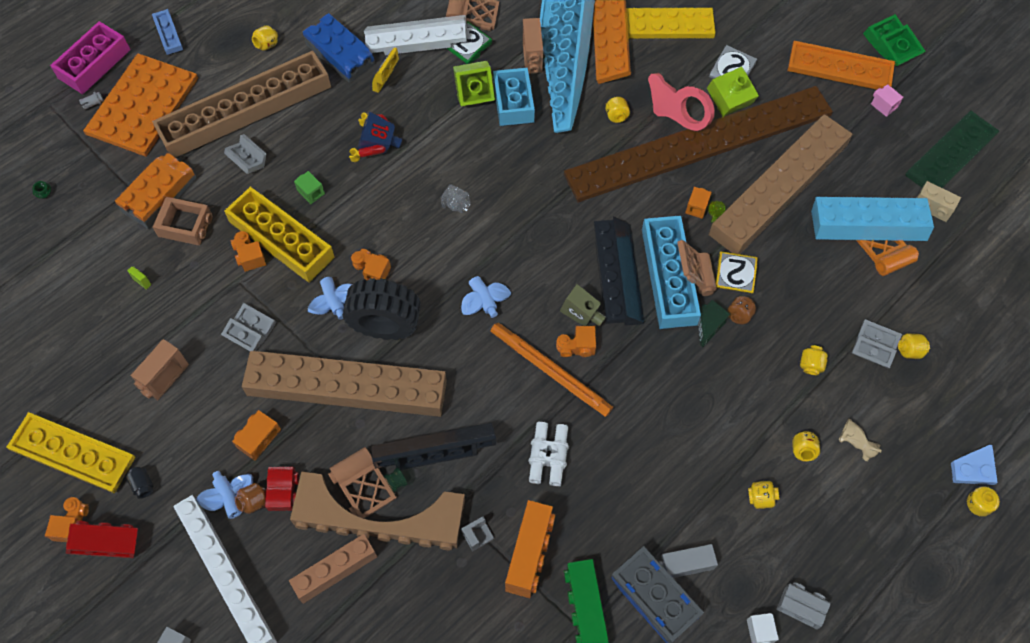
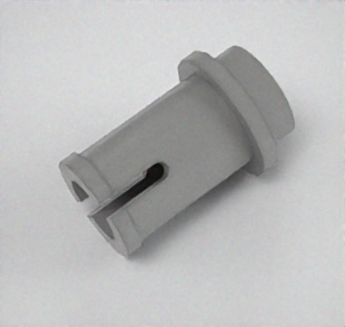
[79,91,104,110]

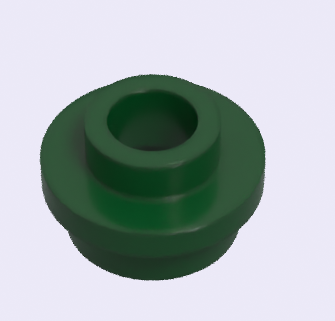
[32,181,52,199]

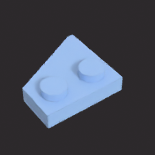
[951,445,998,485]

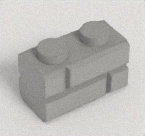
[777,583,830,629]

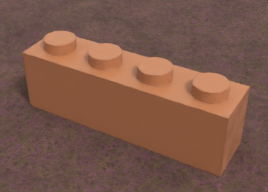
[289,534,377,604]

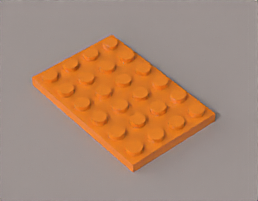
[83,53,198,157]

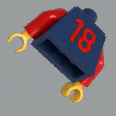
[349,112,402,162]

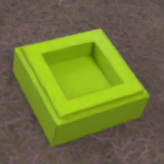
[127,267,151,290]

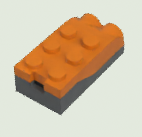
[115,153,197,229]

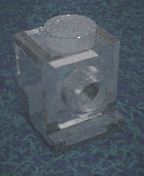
[441,184,470,213]

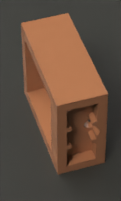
[523,18,543,74]
[152,197,213,246]
[130,339,189,401]

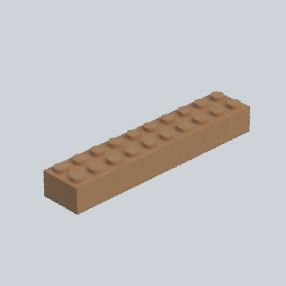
[152,51,331,157]
[709,114,853,255]
[242,351,447,417]

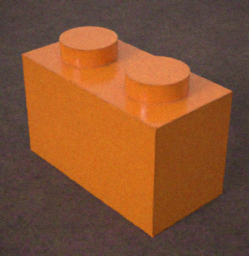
[232,410,281,461]

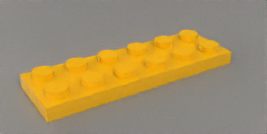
[626,8,715,39]
[6,412,136,494]

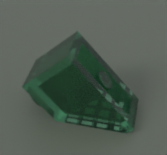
[698,300,730,347]

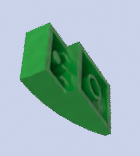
[863,14,926,66]

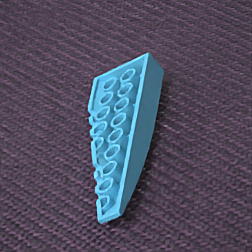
[540,0,595,133]

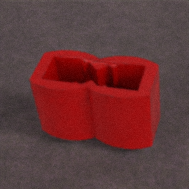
[265,467,299,511]

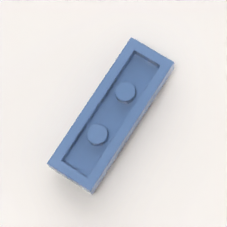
[152,9,183,55]

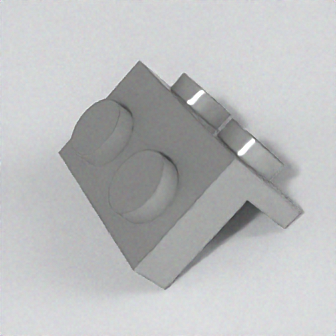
[224,134,266,174]

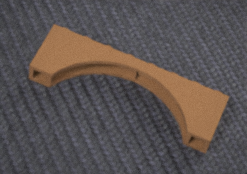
[290,472,465,550]

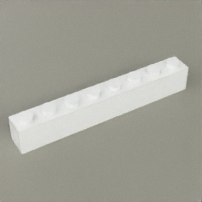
[173,495,277,643]

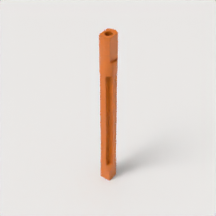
[490,323,613,417]

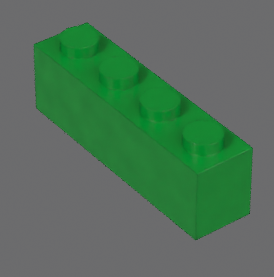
[563,559,609,643]

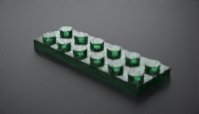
[905,111,999,188]

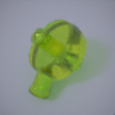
[708,201,725,223]

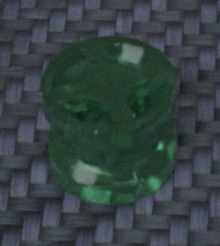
[384,467,408,493]

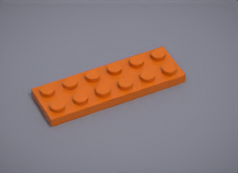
[593,0,631,84]
[787,41,895,90]

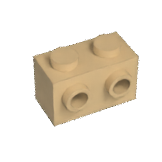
[917,181,961,222]

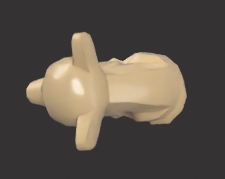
[839,419,882,461]

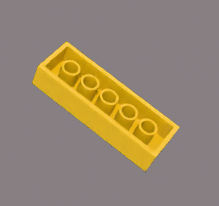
[224,186,335,283]

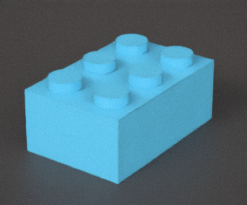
[493,68,535,126]

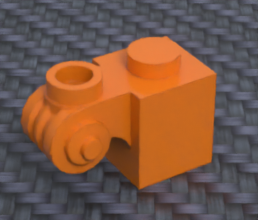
[230,231,266,272]
[351,249,391,280]
[556,326,596,357]
[45,497,89,542]

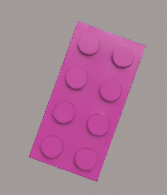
[50,21,130,94]

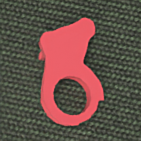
[648,73,714,131]

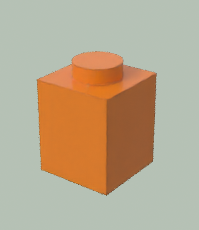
[685,187,711,219]

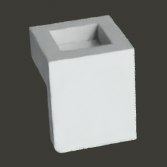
[747,613,778,643]

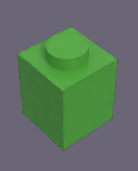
[294,171,325,204]

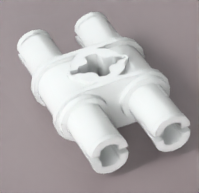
[528,422,569,486]

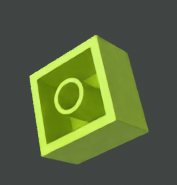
[453,61,495,106]
[707,67,759,117]

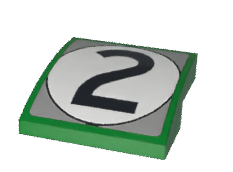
[446,22,492,64]

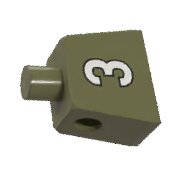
[560,284,606,326]

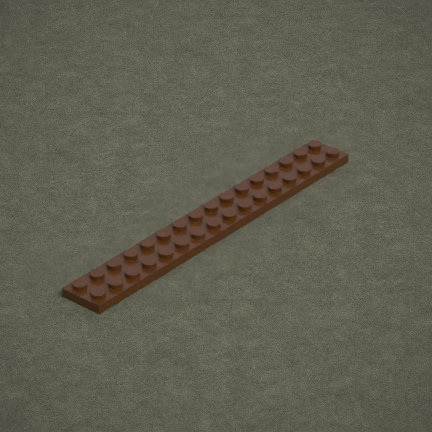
[564,86,833,202]

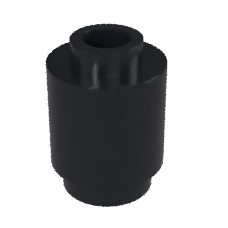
[126,467,154,499]

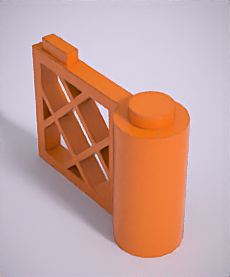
[856,240,919,276]

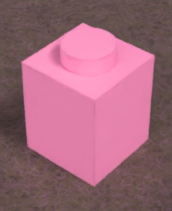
[871,84,903,117]

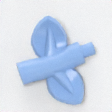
[461,276,511,318]
[308,277,352,320]
[196,471,253,519]

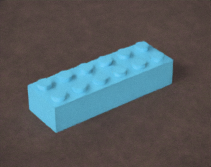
[811,197,934,241]
[642,216,701,329]

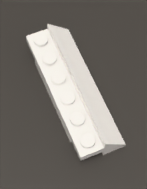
[364,15,467,55]

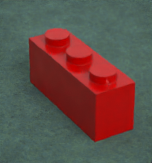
[66,521,138,558]

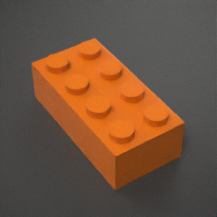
[505,500,555,598]

